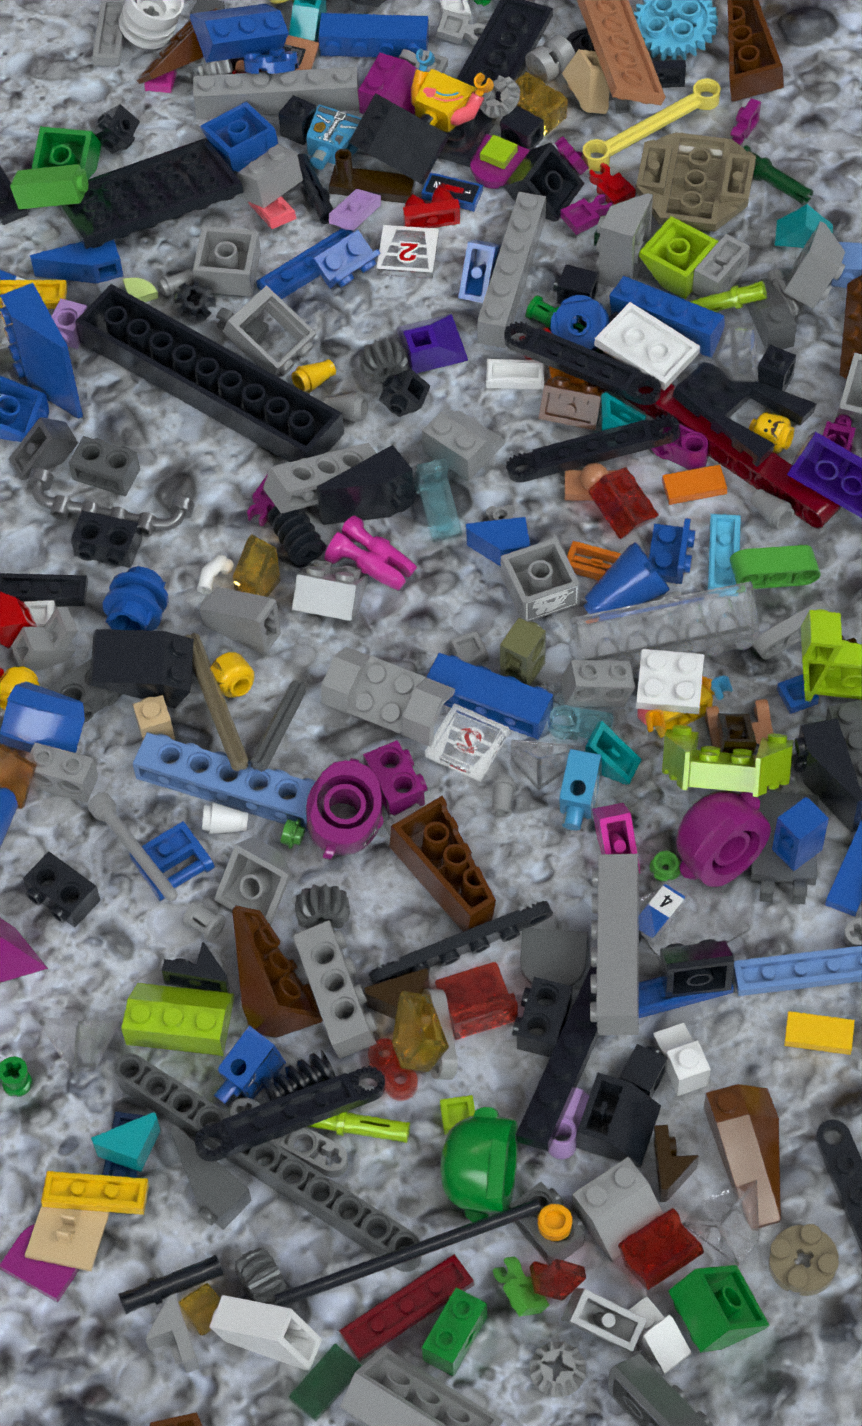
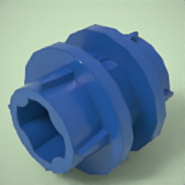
[102,565,169,631]

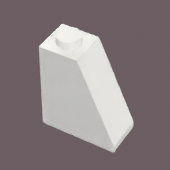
[209,1295,322,1371]

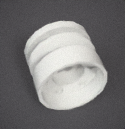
[119,0,184,49]

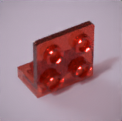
[435,962,518,1040]

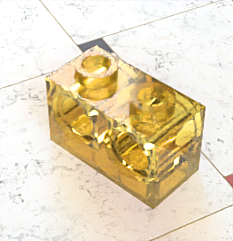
[515,71,568,136]

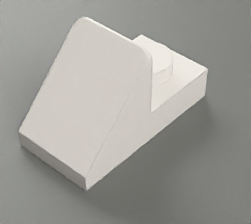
[629,1296,691,1375]

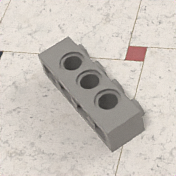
[263,443,377,514]
[293,920,378,1059]

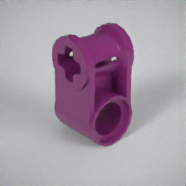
[651,424,708,470]

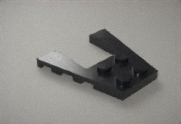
[672,361,817,467]

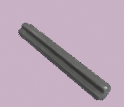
[251,680,306,772]

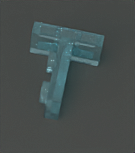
[414,458,462,542]

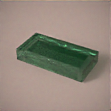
[289,1343,362,1422]

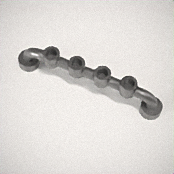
[28,468,195,537]

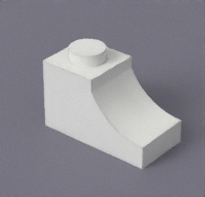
[653,1023,711,1096]

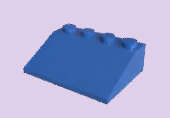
[0,283,83,419]

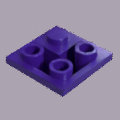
[397,314,468,374]

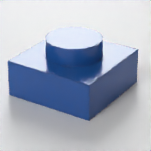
[777,674,819,714]

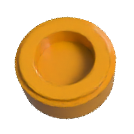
[538,1204,572,1241]

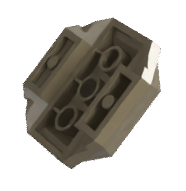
[636,132,756,232]

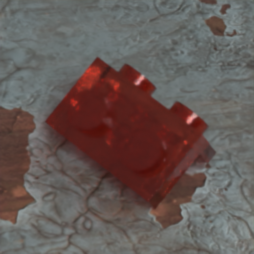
[588,467,659,539]
[618,1208,704,1290]

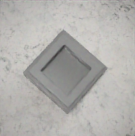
[449,631,489,665]

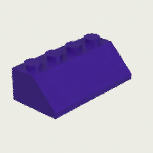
[787,431,862,518]

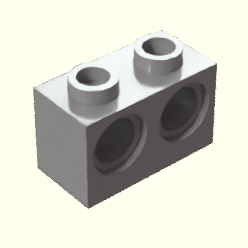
[692,234,750,297]
[560,660,635,707]
[23,743,98,803]

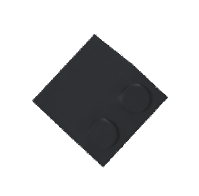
[503,143,585,222]
[659,939,735,998]

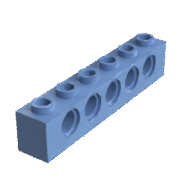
[132,732,316,831]

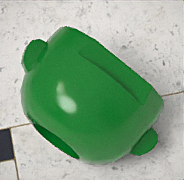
[440,1106,518,1222]

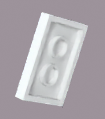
[594,302,700,390]

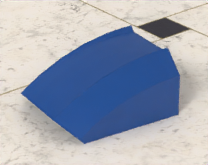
[199,101,278,172]
[0,376,49,442]
[0,681,85,753]

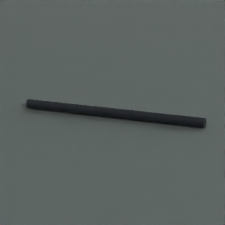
[275,1199,541,1307]

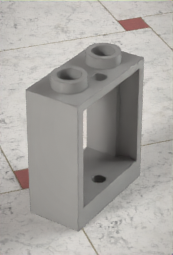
[223,285,316,376]

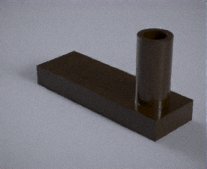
[329,149,416,203]

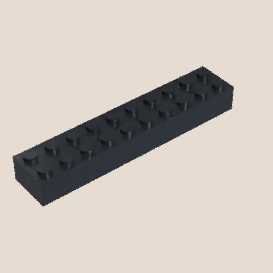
[75,284,344,462]

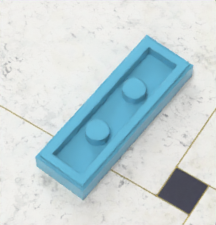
[708,514,741,596]

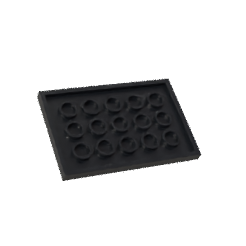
[58,138,244,249]

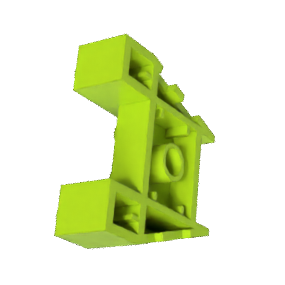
[801,609,862,703]
[662,725,794,797]

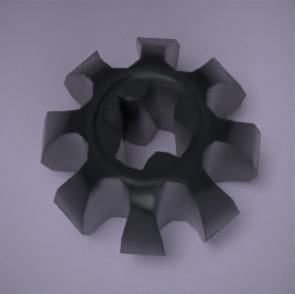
[174,279,217,321]

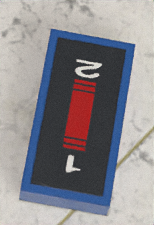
[421,172,483,212]

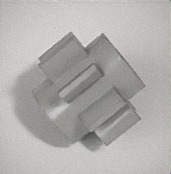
[198,58,233,76]

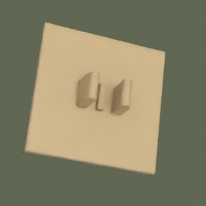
[25,1205,110,1272]

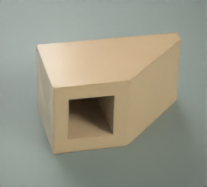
[562,49,610,114]

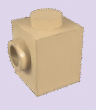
[133,695,175,740]

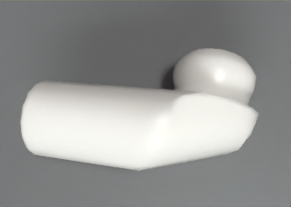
[197,555,234,594]

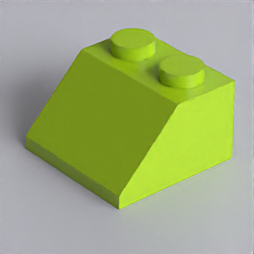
[639,216,719,299]

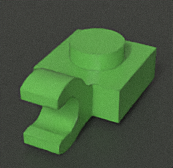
[493,1256,550,1317]

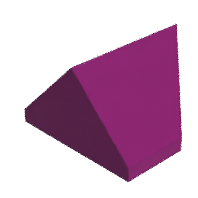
[0,918,48,983]

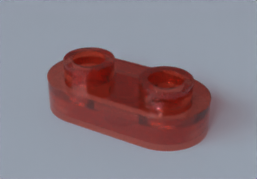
[368,1038,418,1101]

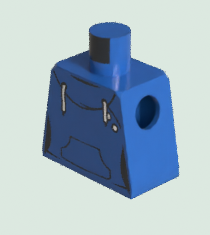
[213,1026,286,1108]

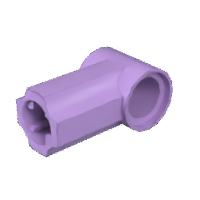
[549,1088,590,1159]

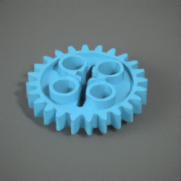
[633,0,718,61]

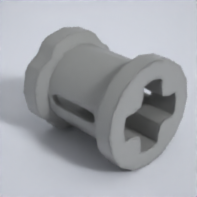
[183,900,226,942]

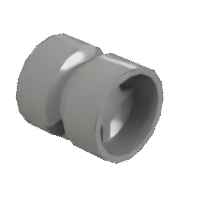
[525,35,576,85]

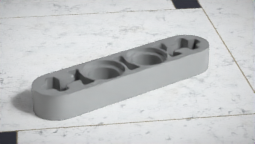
[230,1098,348,1178]

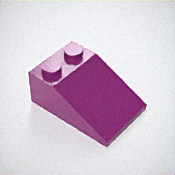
[358,53,418,115]

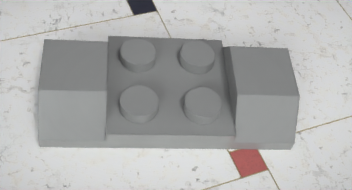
[321,647,455,747]

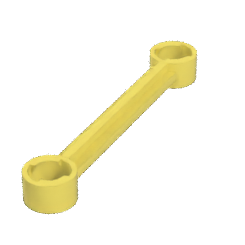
[582,78,721,171]

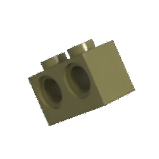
[500,618,546,686]

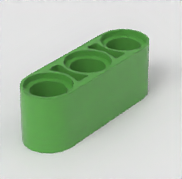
[729,545,821,590]

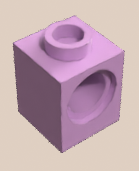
[52,299,87,349]

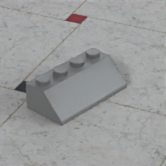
[340,1347,503,1426]

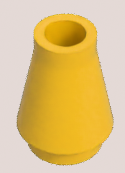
[291,359,336,393]

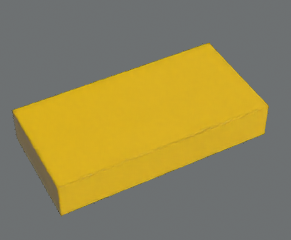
[784,1011,855,1055]

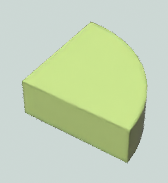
[123,278,159,302]

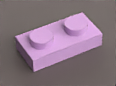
[329,189,381,231]

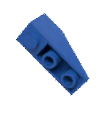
[30,239,124,284]

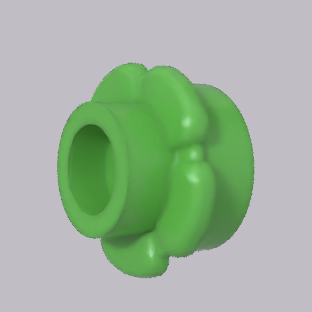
[280,819,306,849]
[649,851,681,882]

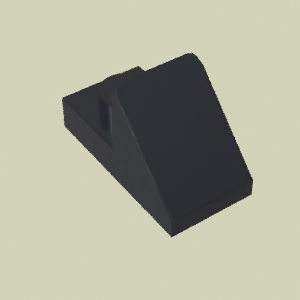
[161,942,230,993]

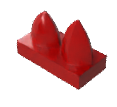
[403,185,460,232]

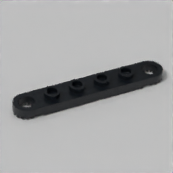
[504,321,661,405]
[506,415,681,482]
[368,901,553,985]
[195,1066,385,1162]
[815,1119,862,1253]

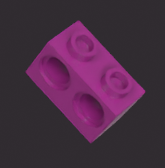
[363,740,428,816]

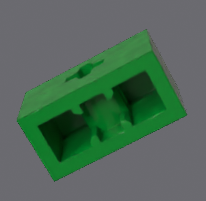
[422,1287,487,1377]

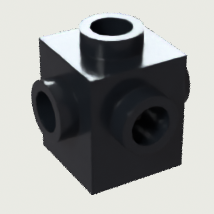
[94,104,140,154]
[379,368,430,417]

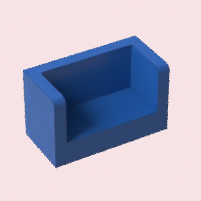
[772,797,829,871]

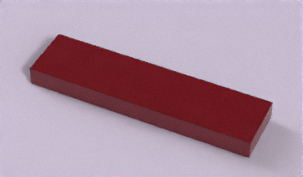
[339,1254,474,1362]

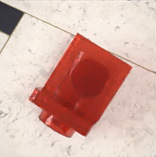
[529,1259,586,1301]

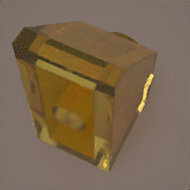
[233,534,281,597]
[392,991,449,1072]

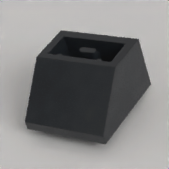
[576,1072,661,1168]

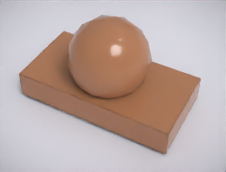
[565,463,624,501]

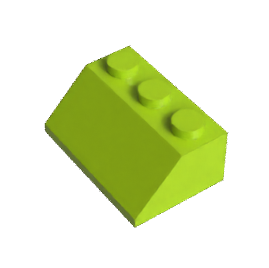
[121,983,235,1056]

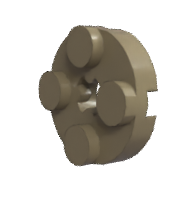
[768,1224,839,1296]

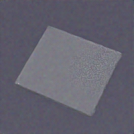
[639,875,750,960]

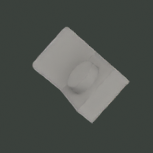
[146,1294,200,1373]

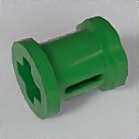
[0,1056,32,1097]

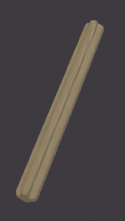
[185,633,248,771]

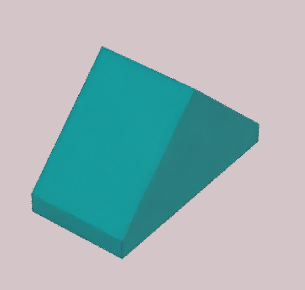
[775,204,833,248]
[600,392,646,431]
[585,721,642,785]
[91,1112,161,1172]

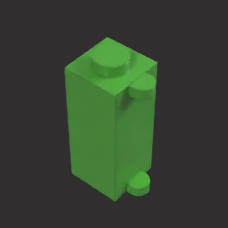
[10,164,89,209]

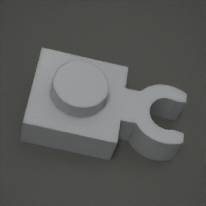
[436,9,485,46]

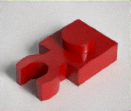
[589,163,636,205]

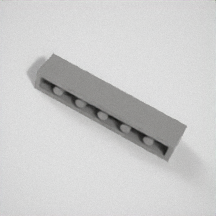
[193,67,359,119]
[477,192,546,348]
[590,854,639,1035]

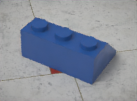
[190,3,289,63]

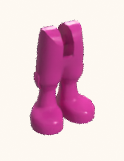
[324,515,417,591]

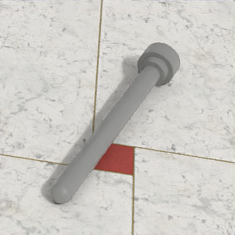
[88,792,178,901]

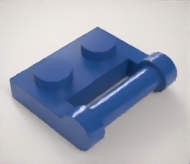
[129,821,215,901]

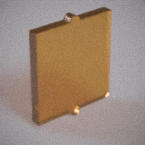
[0,744,37,809]

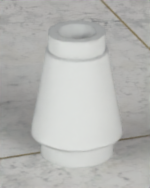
[201,803,248,834]

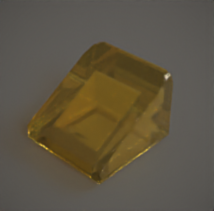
[178,1283,221,1336]

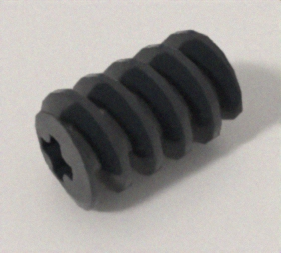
[267,506,326,565]
[261,1050,336,1101]

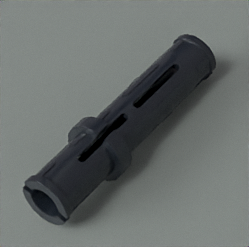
[297,153,333,224]
[118,1255,223,1314]

